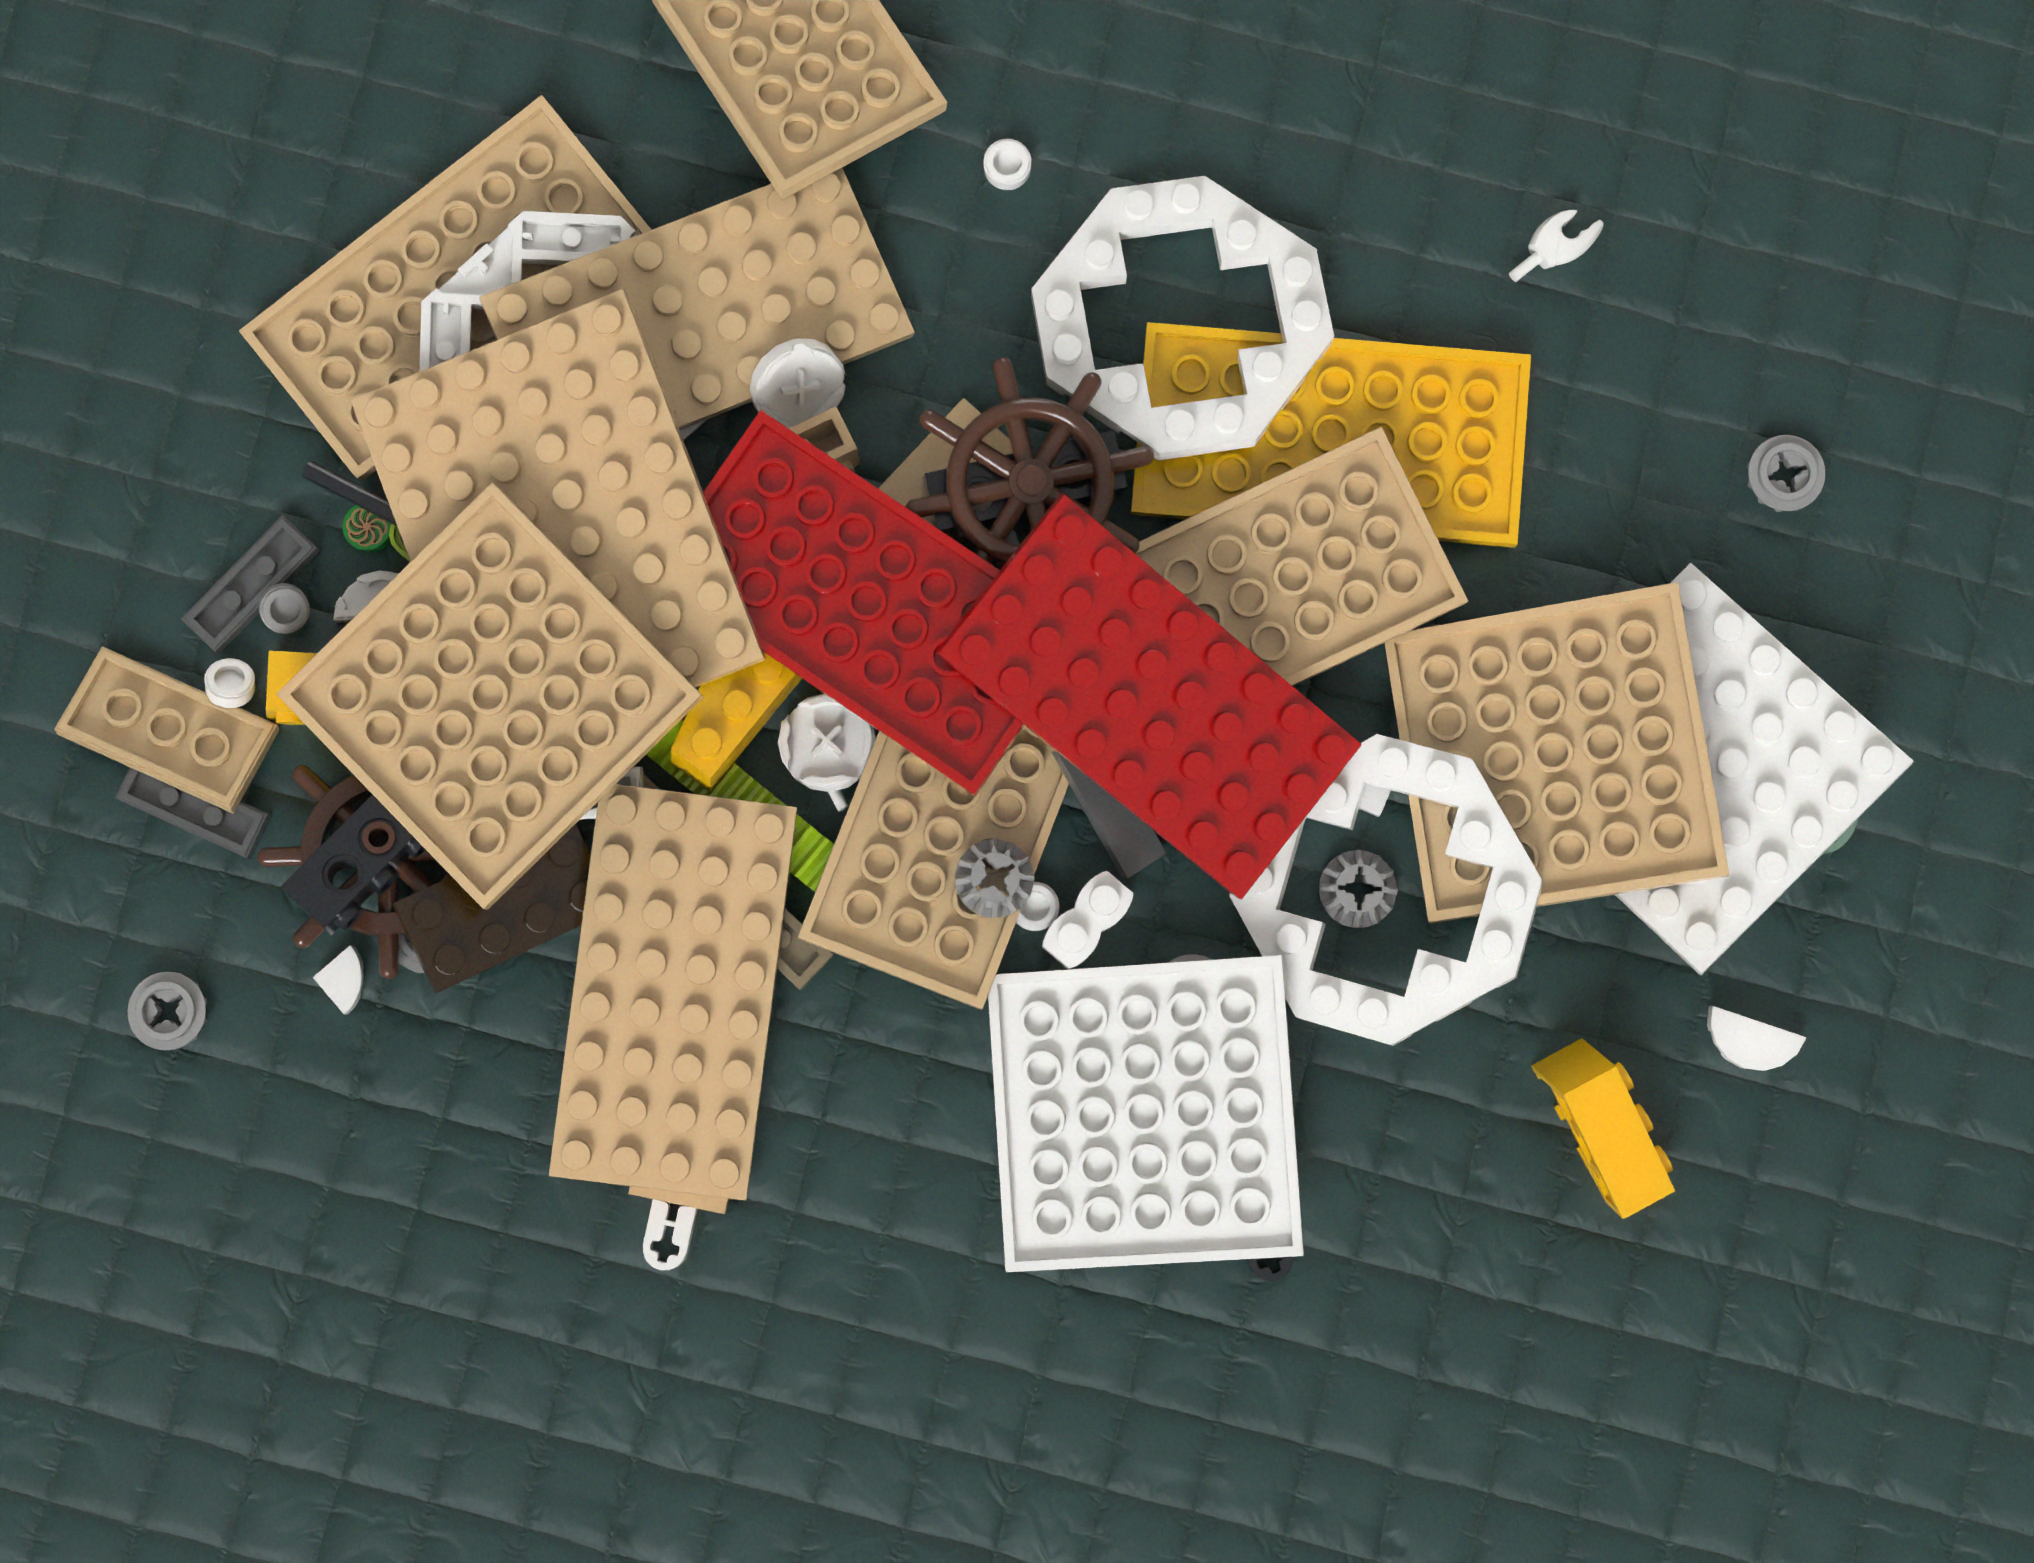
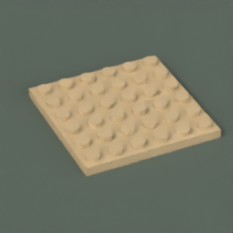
[276,482,704,910]
[1385,582,1729,924]

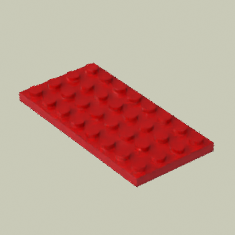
[703,410,1024,796]
[935,494,1362,900]

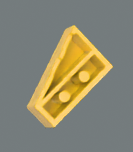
[1531,1038,1675,1219]

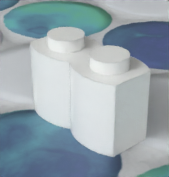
[1042,871,1133,970]

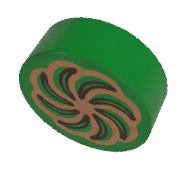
[342,505,391,553]

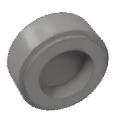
[258,583,310,634]

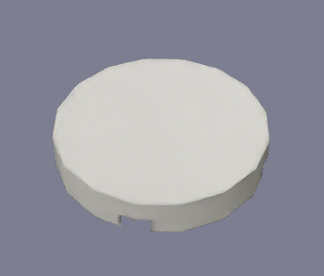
[750,339,845,429]
[778,694,876,792]

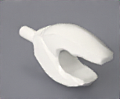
[1509,209,1604,282]

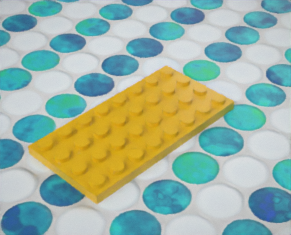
[1131,322,1531,548]

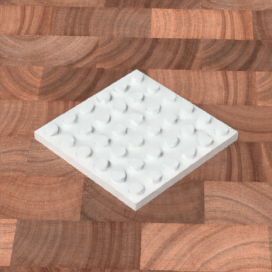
[1615,563,1914,975]
[988,955,1304,1272]

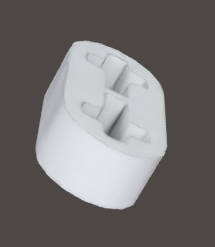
[643,1199,698,1270]

